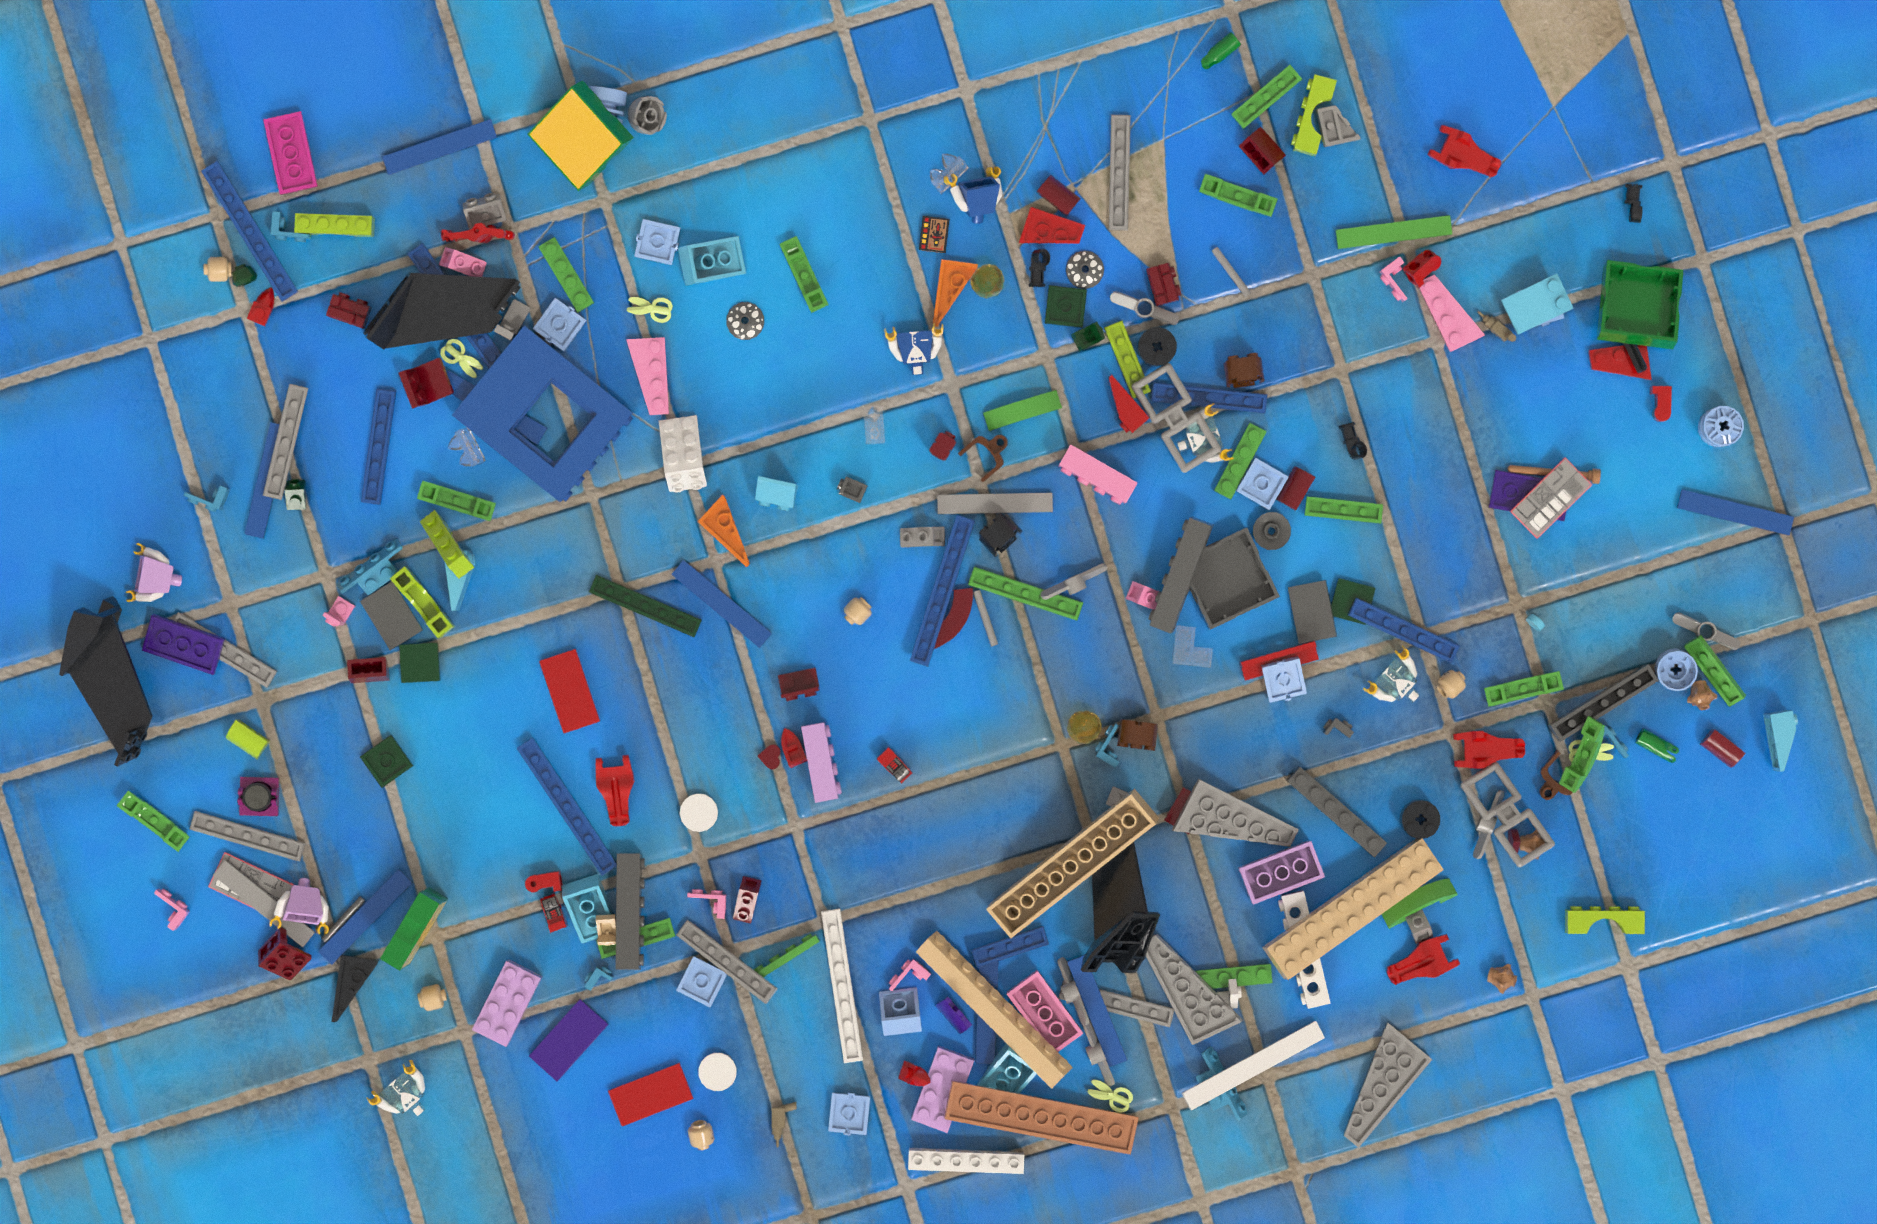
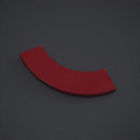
[934,588,973,649]

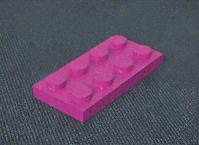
[263,111,318,195]

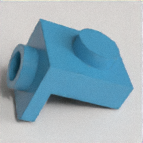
[584,966,614,991]

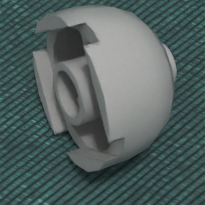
[627,96,667,135]

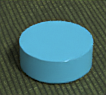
[1526,614,1545,632]

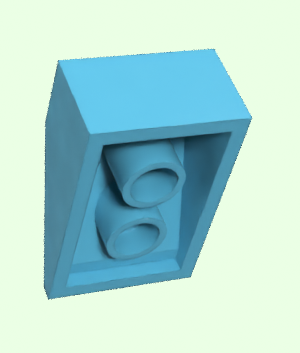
[678,236,746,286]
[1501,274,1573,335]
[755,476,798,511]
[445,550,476,611]
[1763,710,1798,772]
[562,874,613,943]
[977,1043,1036,1093]

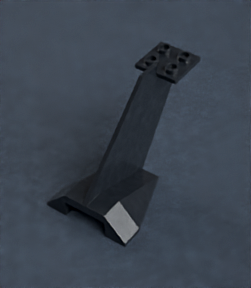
[363,272,521,350]
[59,596,153,767]
[1081,842,1160,973]

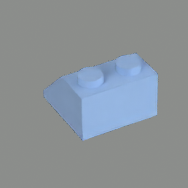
[879,987,922,1036]

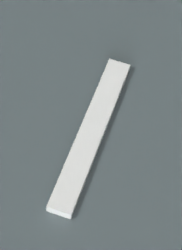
[821,908,863,1063]
[1182,1021,1325,1110]

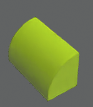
[226,719,270,760]

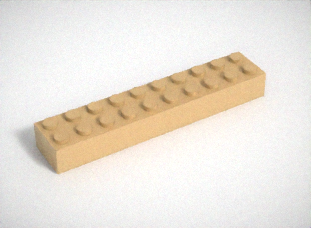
[986,788,1159,938]
[1262,838,1444,980]

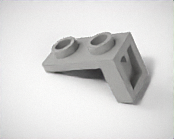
[494,299,530,341]
[900,527,945,547]
[1405,909,1433,944]

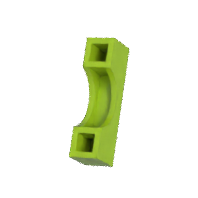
[1291,74,1337,156]
[294,213,375,237]
[420,510,474,579]
[390,566,455,638]
[1565,906,1645,934]

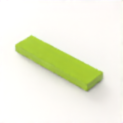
[1104,321,1151,399]

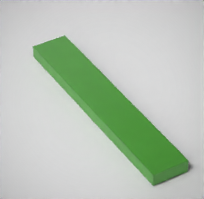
[1335,215,1452,249]
[968,567,1083,621]

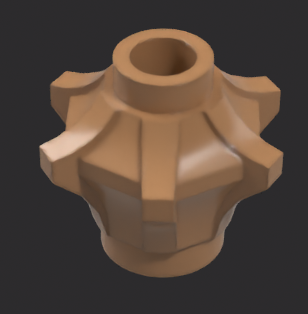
[1687,680,1717,710]
[1520,830,1545,859]
[1487,964,1517,994]

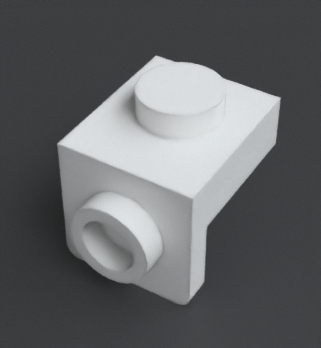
[1217,979,1241,1009]

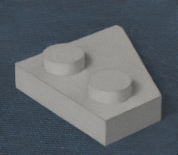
[1316,105,1361,147]

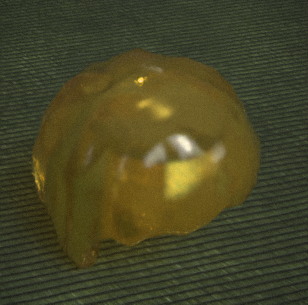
[970,264,1004,299]
[1067,711,1102,744]

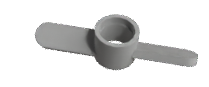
[1110,291,1179,325]
[1041,563,1107,600]
[1672,612,1740,650]
[1473,790,1504,859]
[1057,957,1089,1025]
[1083,1020,1115,1087]

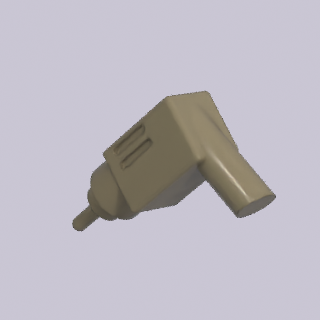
[1478,311,1516,342]
[772,1101,797,1148]

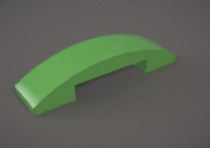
[1199,174,1278,217]
[780,236,829,313]
[983,390,1062,431]
[417,480,496,521]
[1484,671,1564,707]
[1559,716,1605,793]
[116,790,190,852]
[1381,878,1458,929]

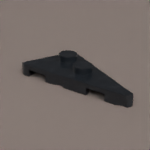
[331,955,379,1022]

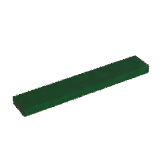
[589,575,702,638]

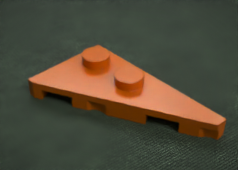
[933,259,978,327]
[697,495,750,567]

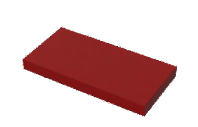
[539,649,600,733]
[608,1063,694,1127]

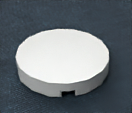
[680,794,718,832]
[699,1053,737,1091]

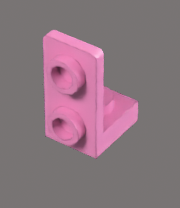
[439,247,487,277]
[1380,257,1407,302]
[1126,581,1159,610]
[322,596,356,627]
[154,888,190,931]
[687,889,727,919]
[889,958,931,991]

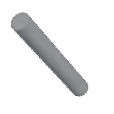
[1212,247,1251,297]
[973,590,998,646]

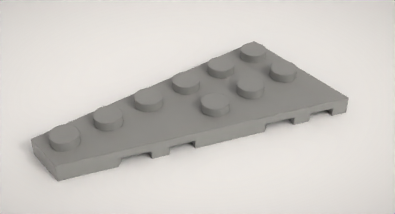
[1172,779,1299,847]
[1146,934,1243,1045]
[1343,1022,1432,1148]

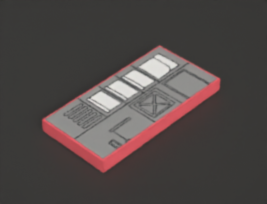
[1510,457,1592,539]
[208,852,295,908]

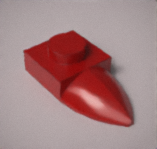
[247,287,275,327]
[781,728,807,768]
[898,1061,931,1086]

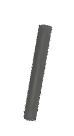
[321,896,366,943]

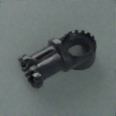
[1624,184,1642,223]
[1029,249,1050,287]
[1339,422,1367,460]

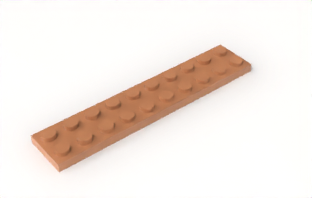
[944,1081,1139,1155]

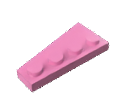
[1419,274,1485,352]
[626,337,669,415]

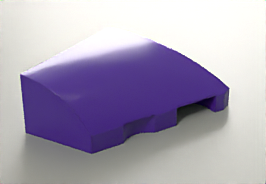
[935,996,972,1034]

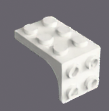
[659,415,707,492]

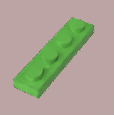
[1231,65,1302,129]
[538,237,594,313]
[1214,423,1267,500]
[1304,496,1383,524]
[1684,635,1746,707]
[596,918,676,959]
[753,933,820,977]
[1194,964,1273,989]

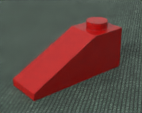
[1108,375,1149,434]

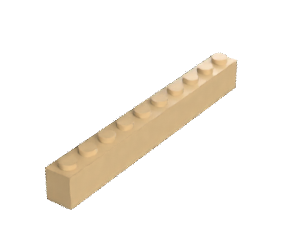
[916,931,1073,1089]

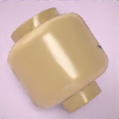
[203,257,231,282]
[844,597,872,625]
[1437,670,1466,698]
[418,984,447,1011]
[688,1120,715,1150]

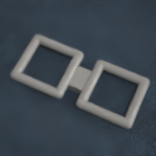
[1132,363,1221,473]
[1460,762,1555,867]

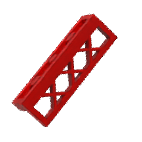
[1240,641,1319,681]

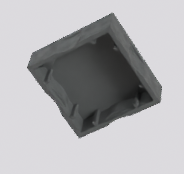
[1190,527,1280,630]

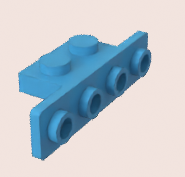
[336,539,403,596]
[1195,1046,1248,1120]

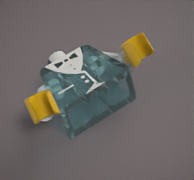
[1177,403,1234,463]
[1363,645,1420,703]
[366,1060,425,1116]

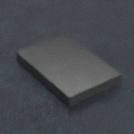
[1288,580,1337,644]
[360,582,423,650]

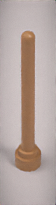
[1507,465,1601,484]

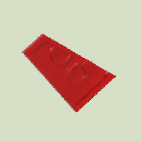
[1019,207,1085,244]
[1588,345,1652,380]

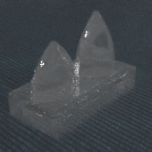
[930,154,969,194]
[863,405,885,445]
[448,427,486,467]

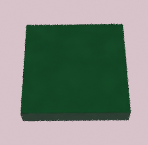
[1045,285,1087,328]
[1331,578,1376,625]
[399,643,440,683]
[360,735,414,788]

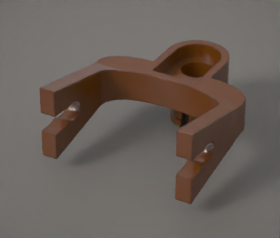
[958,435,1008,482]
[1540,750,1573,800]

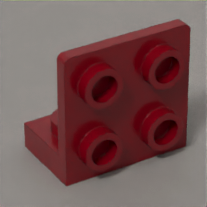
[399,358,454,409]
[778,668,820,701]
[258,927,312,980]

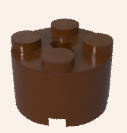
[1223,353,1265,388]
[1117,719,1158,751]

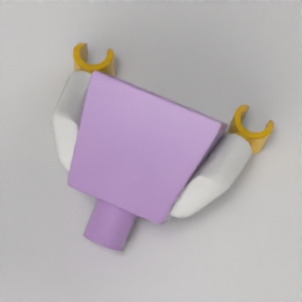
[126,543,182,602]
[269,878,329,934]

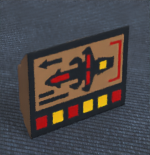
[919,216,950,253]

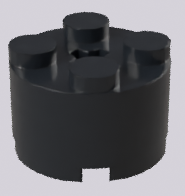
[1137,327,1177,367]
[979,513,1023,557]
[1400,799,1440,839]

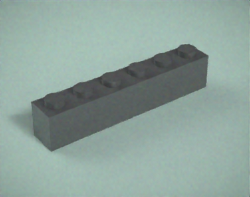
[1148,516,1214,634]
[1548,664,1659,742]
[1286,766,1387,857]
[616,853,645,970]

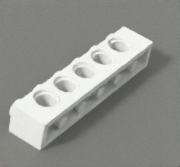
[1278,890,1331,1009]
[908,1148,1024,1174]

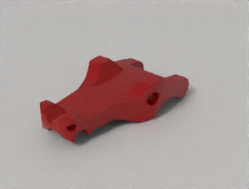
[1427,125,1501,177]
[440,223,515,243]
[1453,731,1526,769]
[596,755,635,827]
[1386,934,1460,985]

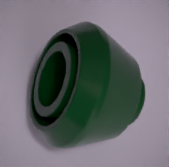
[232,264,258,287]

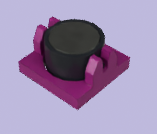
[237,777,280,816]

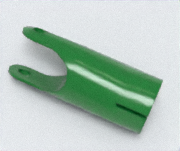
[1201,32,1241,69]
[1635,728,1679,763]

